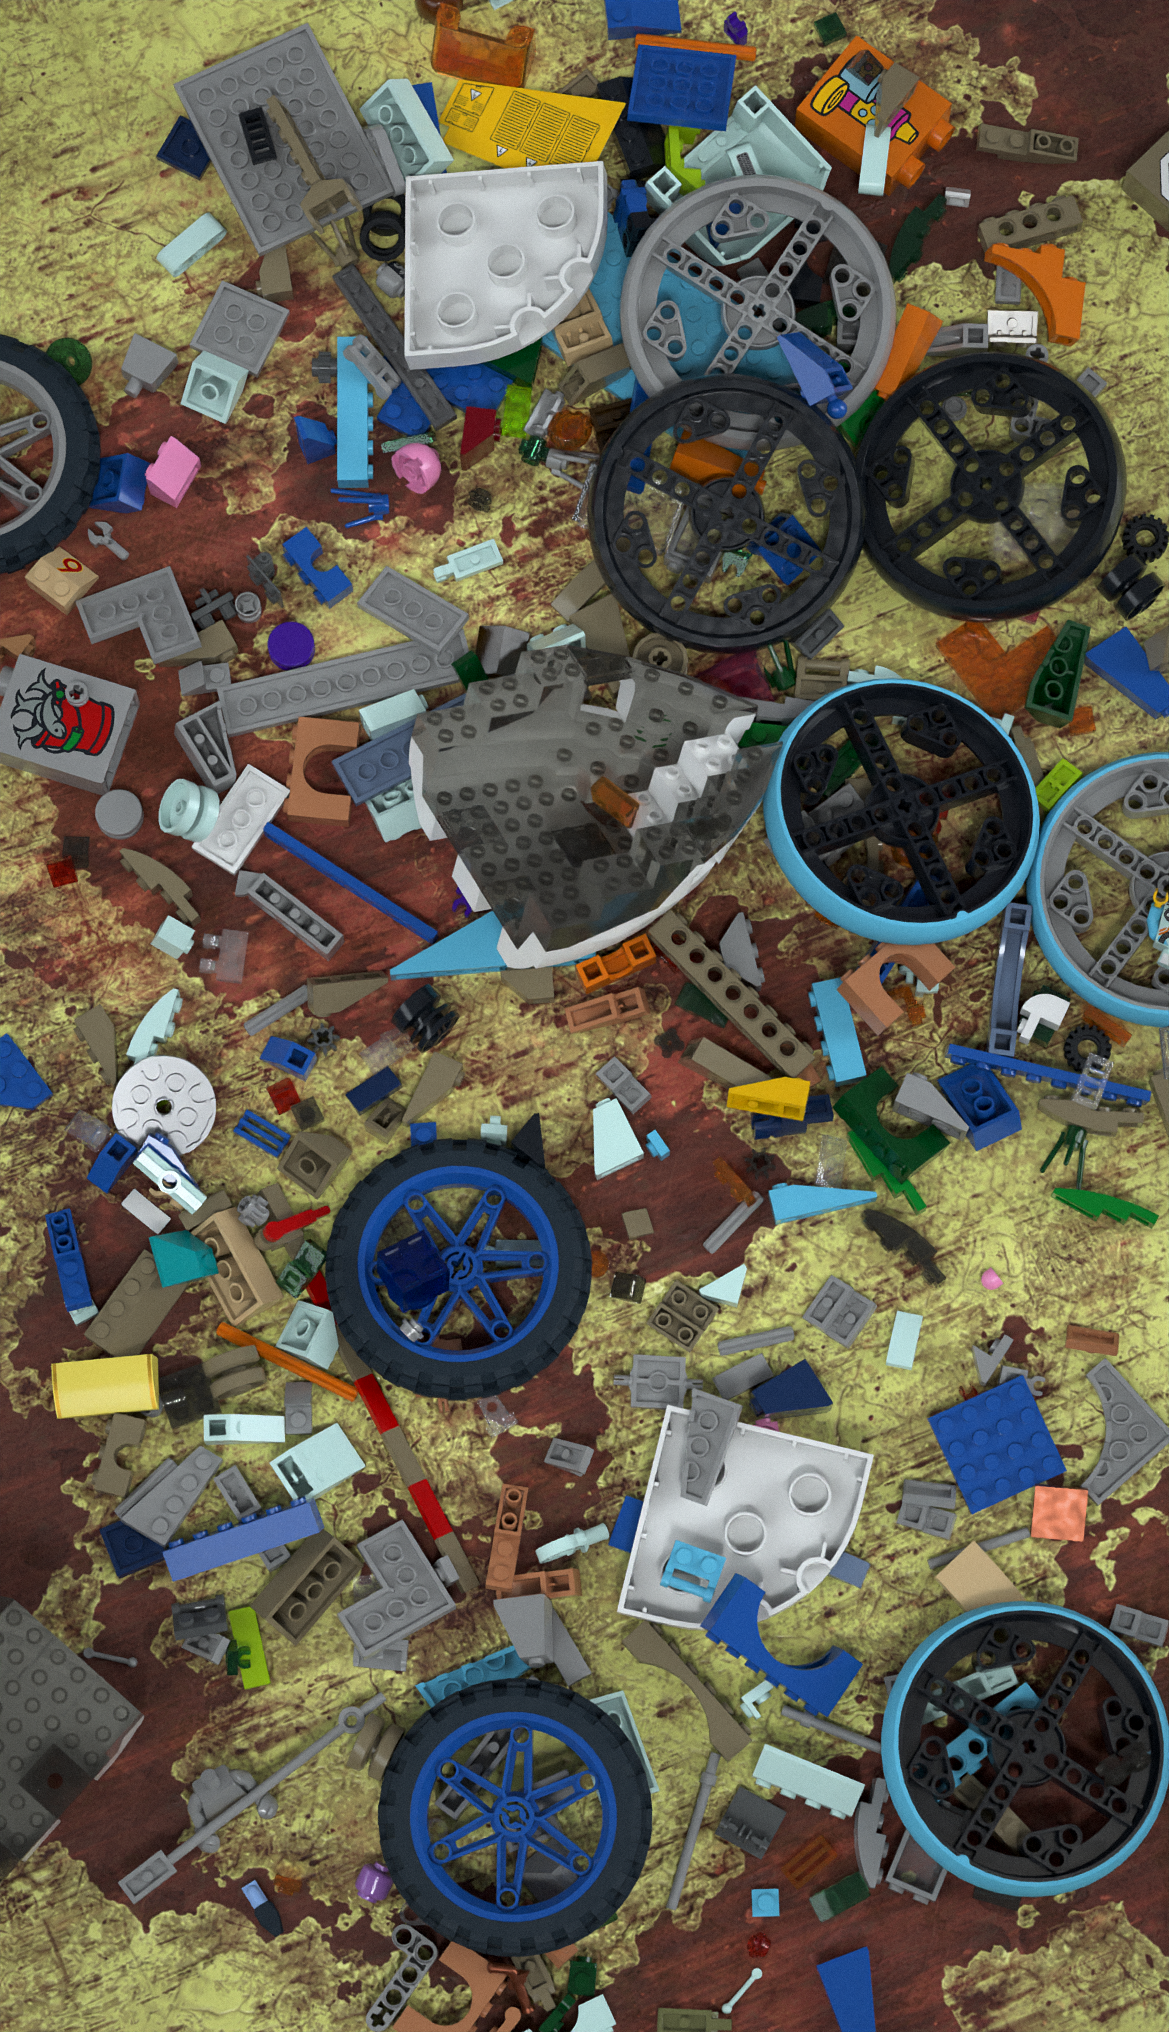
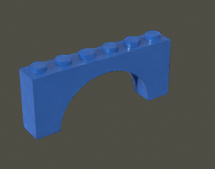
[700,1573,863,1717]

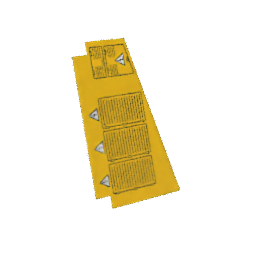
[438,79,626,169]

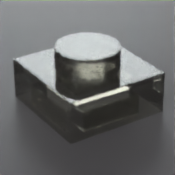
[290,1096,325,1131]

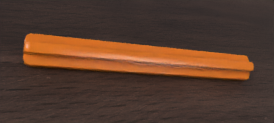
[635,33,757,61]

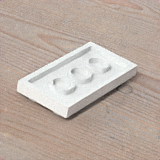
[192,764,290,876]

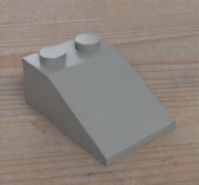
[892,1072,969,1141]

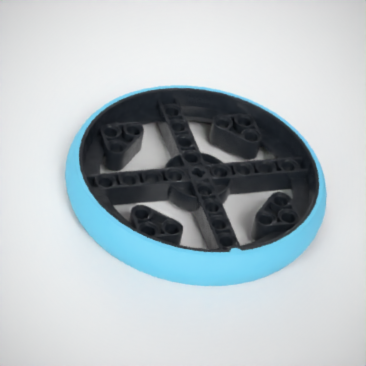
[763,678,1040,945]
[881,1601,1169,1897]

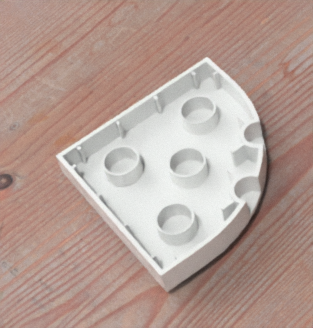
[405,161,608,370]
[617,1405,874,1631]

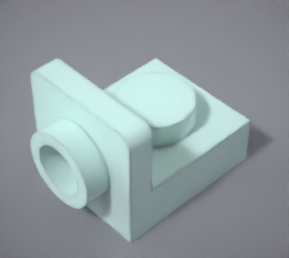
[740,1680,773,1720]

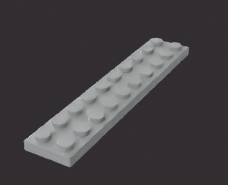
[217,629,469,737]

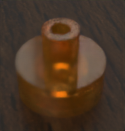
[591,1251,609,1278]

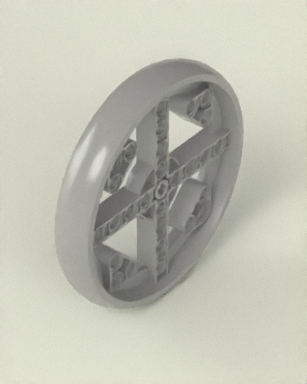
[620,174,897,451]

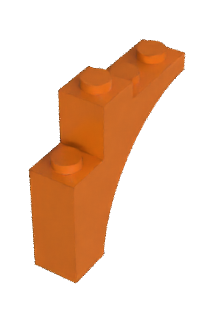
[984,243,1086,347]

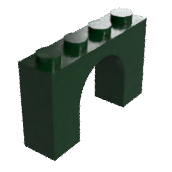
[832,1066,950,1185]

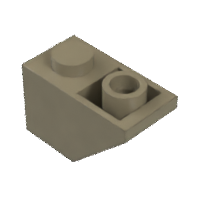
[500,967,554,1005]

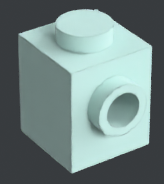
[151,915,195,959]

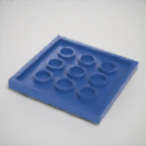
[627,44,736,132]
[927,1375,1067,1515]

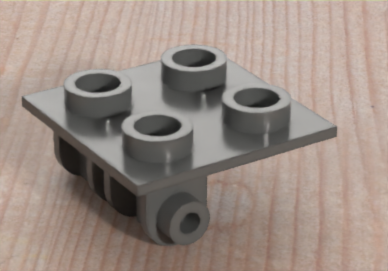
[246,552,284,608]
[714,1786,787,1859]

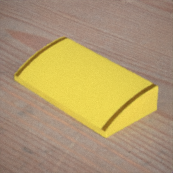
[51,1354,159,1419]

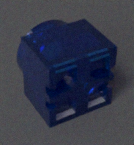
[377,1230,450,1313]

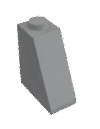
[494,1594,553,1668]

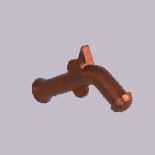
[487,1961,536,2014]

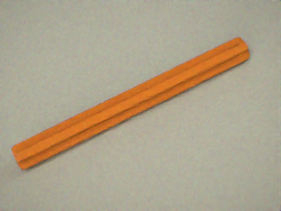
[216,1322,359,1402]

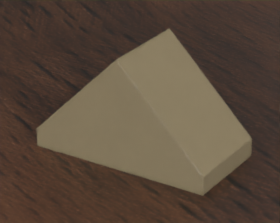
[364,1097,407,1145]

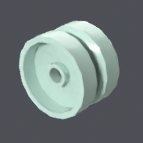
[159,779,220,842]

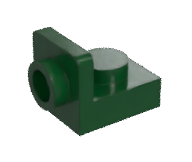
[567,1956,597,1996]

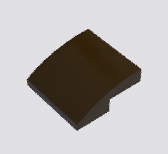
[589,398,632,454]

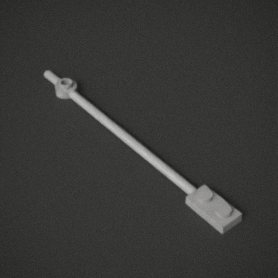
[118,1692,386,1905]

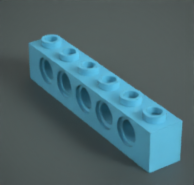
[913,1682,1039,1803]

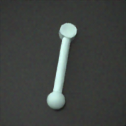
[722,1968,762,2014]

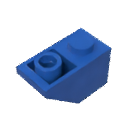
[260,1036,317,1082]
[87,1133,138,1194]

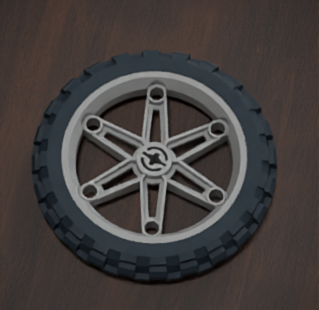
[0,334,101,575]

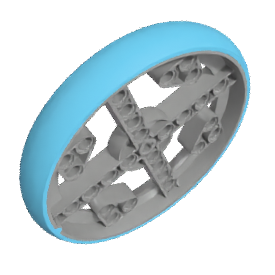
[1026,752,1169,1028]

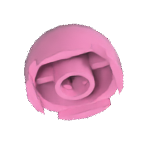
[392,442,441,494]

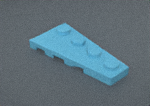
[415,1645,532,1708]

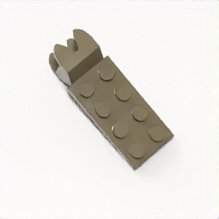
[266,95,363,235]

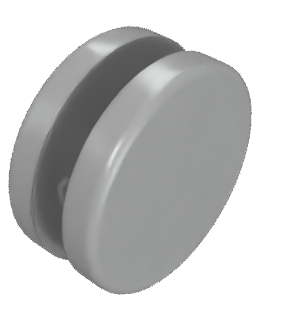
[95,789,144,840]

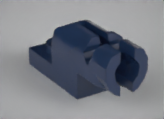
[751,1094,834,1140]

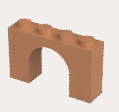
[283,717,361,827]
[836,942,955,1035]
[392,1941,508,2032]

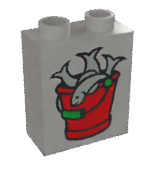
[0,654,140,796]

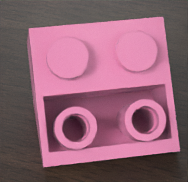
[145,436,201,508]

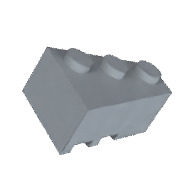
[174,701,236,794]

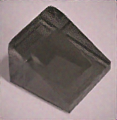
[845,50,884,86]
[62,836,90,868]
[610,1272,646,1304]

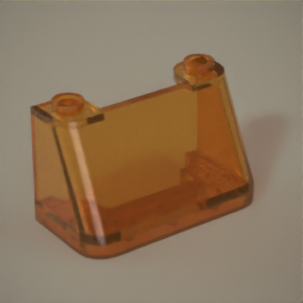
[430,2,536,88]

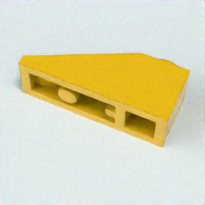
[727,1077,811,1121]

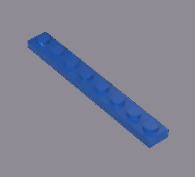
[944,1044,1152,1107]

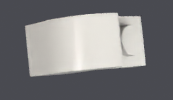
[1017,994,1070,1045]

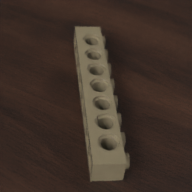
[647,910,815,1078]

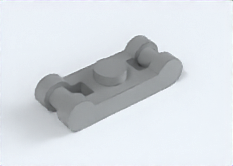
[343,335,401,400]

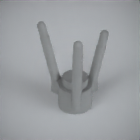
[546,448,600,493]

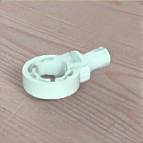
[535,1523,609,1564]

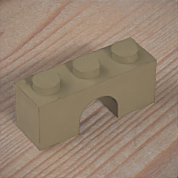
[91,1413,147,1499]

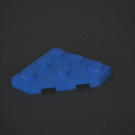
[0,1033,53,1110]

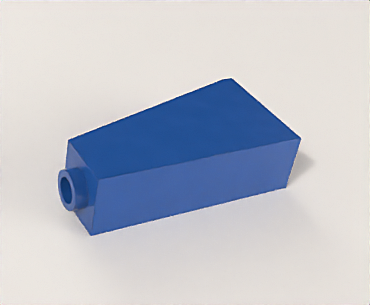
[1084,627,1169,720]
[816,1946,876,2032]

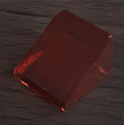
[266,1077,302,1115]

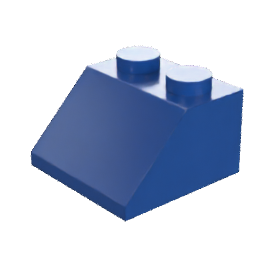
[89,453,151,513]

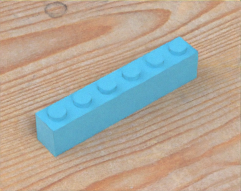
[337,336,373,488]

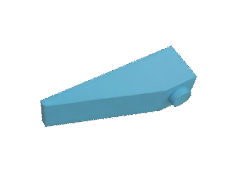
[768,1183,877,1225]

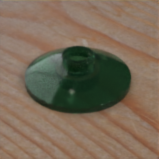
[46,337,92,385]

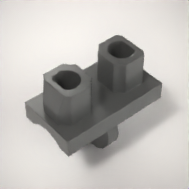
[191,588,237,630]

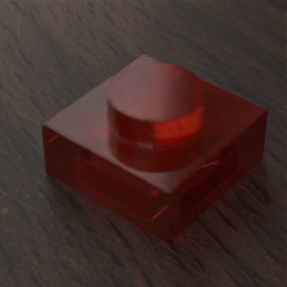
[46,855,79,888]

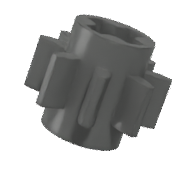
[312,352,337,383]
[308,1023,340,1057]

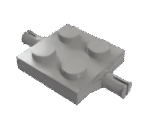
[613,1354,703,1410]

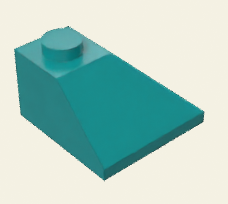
[149,1230,219,1288]

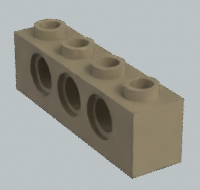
[977,195,1083,253]

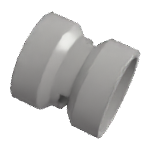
[235,592,262,623]

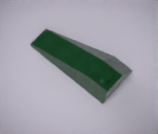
[1024,620,1091,729]

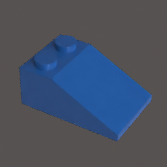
[604,0,682,40]
[937,1064,1022,1151]

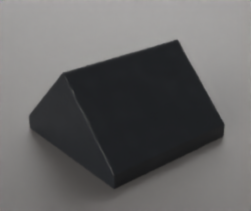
[511,1113,545,1168]

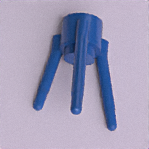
[330,488,389,528]

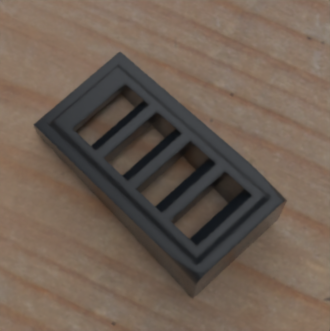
[238,107,277,166]

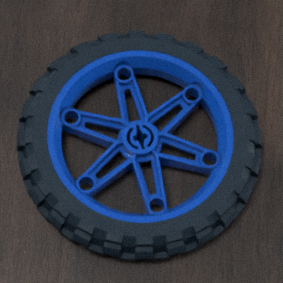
[325,1138,592,1401]
[378,1678,653,1957]

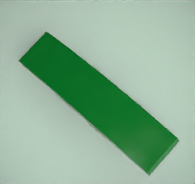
[846,1130,927,1216]
[1050,1188,1159,1229]

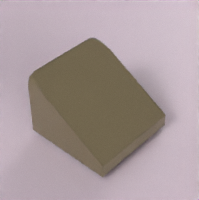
[621,1208,654,1241]

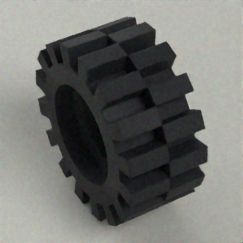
[1122,514,1169,563]
[1063,1024,1112,1074]

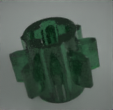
[518,435,550,466]

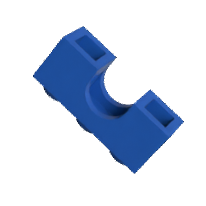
[282,527,353,609]

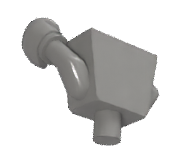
[187,1765,279,1853]

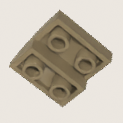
[646,1279,720,1353]

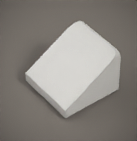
[944,187,971,207]

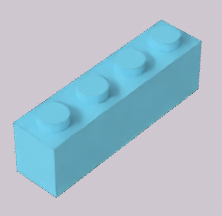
[808,977,867,1087]

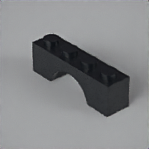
[788,219,828,311]

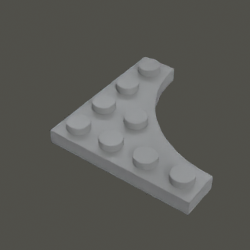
[1080,1358,1169,1506]

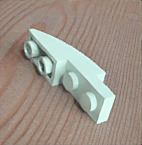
[126,988,183,1064]

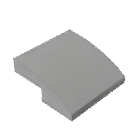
[802,1275,877,1349]

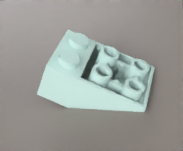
[269,1423,366,1500]

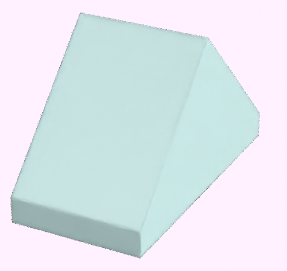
[699,1264,747,1308]

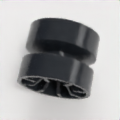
[1097,553,1166,621]

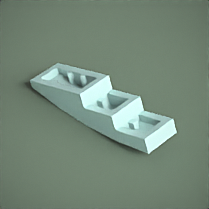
[922,1667,1020,1725]

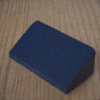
[345,1066,402,1116]

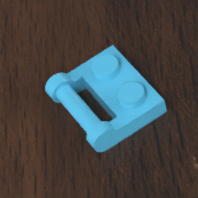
[660,1540,726,1603]

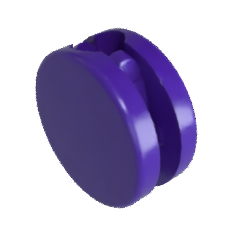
[267,622,315,671]

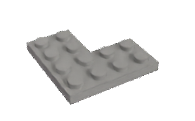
[75,566,202,664]
[337,1519,456,1661]

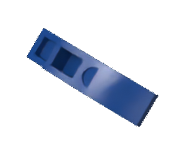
[45,1208,93,1312]

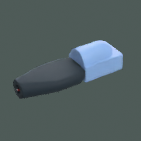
[241,1880,284,1937]

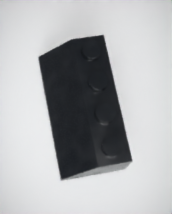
[597,76,666,180]

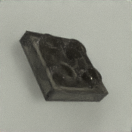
[158,1362,222,1430]

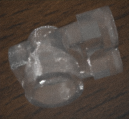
[477,1395,519,1438]

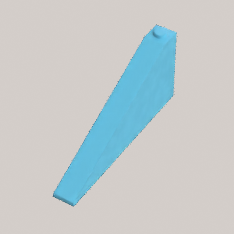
[390,865,596,981]

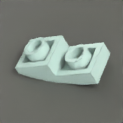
[886,1311,923,1370]

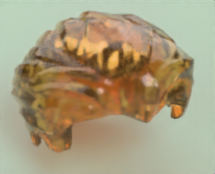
[547,410,592,451]

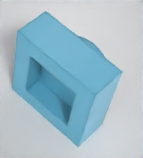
[645,1130,670,1161]
[751,1889,779,1917]

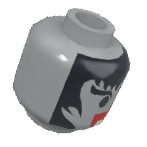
[376,261,405,298]

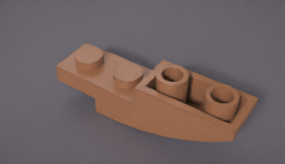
[485,1484,529,1593]

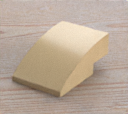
[551,288,613,367]
[934,1541,1026,1632]

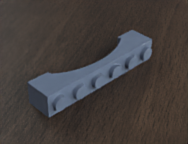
[985,902,1032,1058]

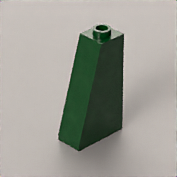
[481,337,543,391]

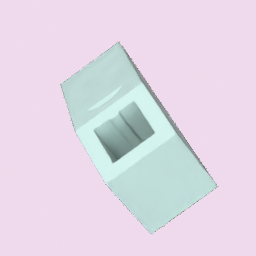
[204,1414,285,1445]

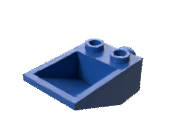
[777,332,853,419]

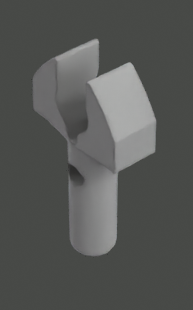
[88,522,129,561]

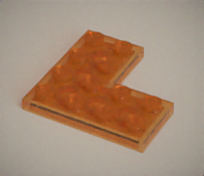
[935,622,1056,720]

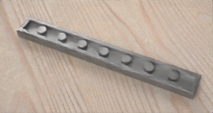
[332,264,457,432]

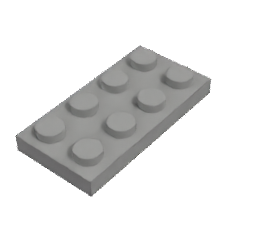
[357,566,469,656]

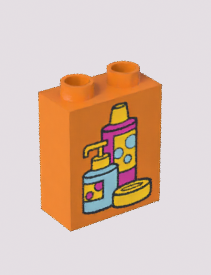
[795,35,955,196]

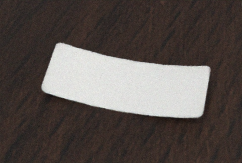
[122,1189,171,1234]

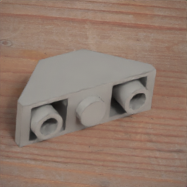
[719,912,765,992]

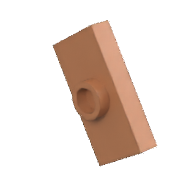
[1065,1325,1119,1356]

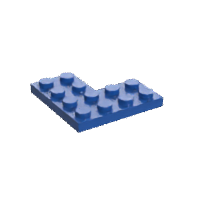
[377,363,513,443]

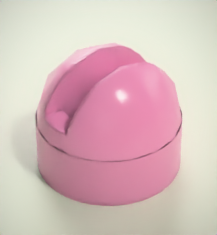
[981,1267,1004,1290]

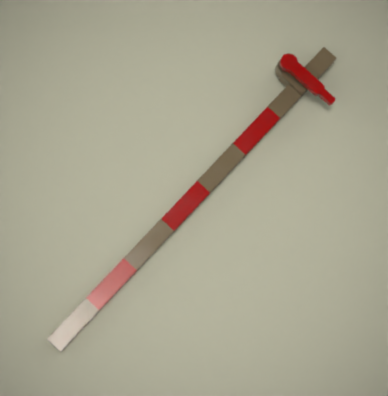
[254,1183,480,1594]

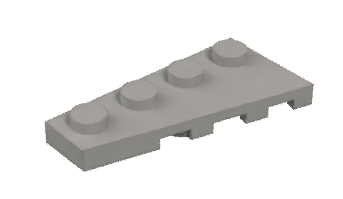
[680,1388,743,1506]
[121,1446,223,1548]

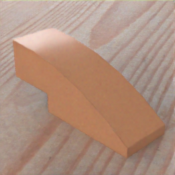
[564,987,651,1034]
[496,1568,582,1600]

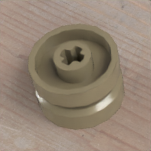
[632,633,688,682]
[202,1345,268,1400]
[347,1713,406,1782]

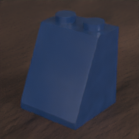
[749,1359,833,1420]

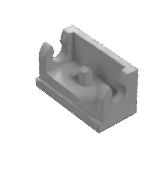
[353,1640,409,1672]

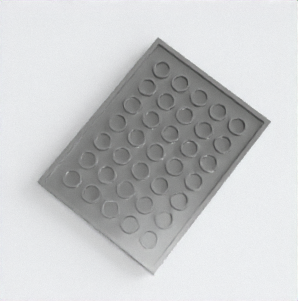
[173,23,394,257]

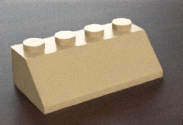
[190,1207,284,1327]

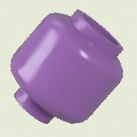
[355,1861,394,1903]

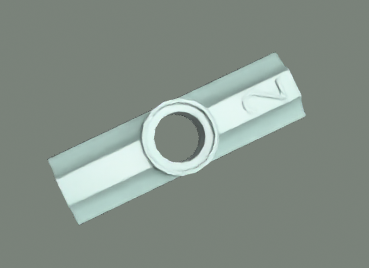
[133,1146,207,1214]

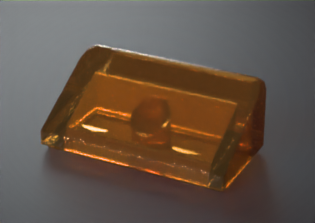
[590,776,640,829]

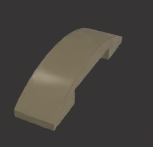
[551,538,641,623]

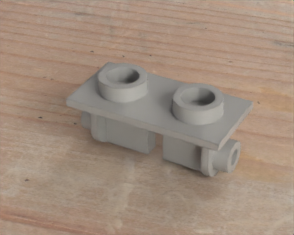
[523,389,565,444]

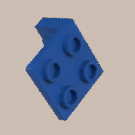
[746,512,822,585]

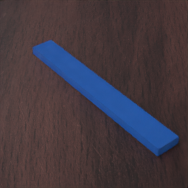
[263,822,439,945]

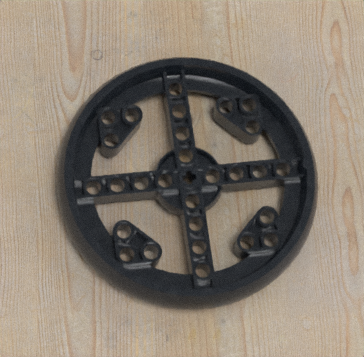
[854,352,1127,623]
[587,373,867,654]

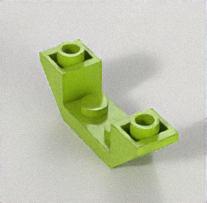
[664,126,705,196]

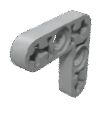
[361,124,406,197]

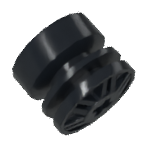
[391,984,460,1053]

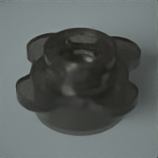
[467,488,492,512]
[654,1028,685,1058]

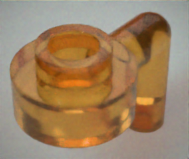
[886,987,926,1027]

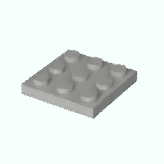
[189,280,290,378]

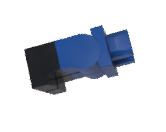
[613,179,657,258]

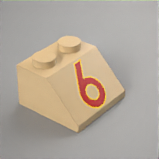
[25,546,99,615]

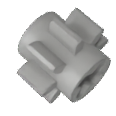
[237,1194,269,1228]

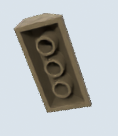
[84,1249,190,1358]
[250,1529,364,1646]

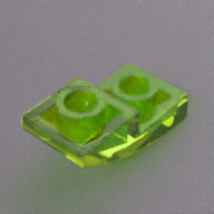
[501,384,532,439]

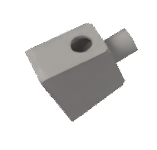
[121,333,179,398]

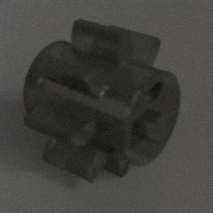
[744,1148,776,1181]

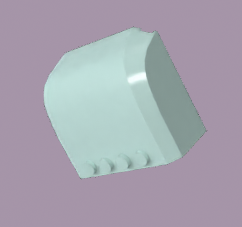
[645,85,832,266]

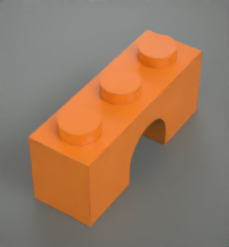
[575,933,656,995]

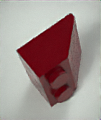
[460,406,502,471]

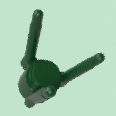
[747,640,797,692]
[1040,1125,1089,1190]

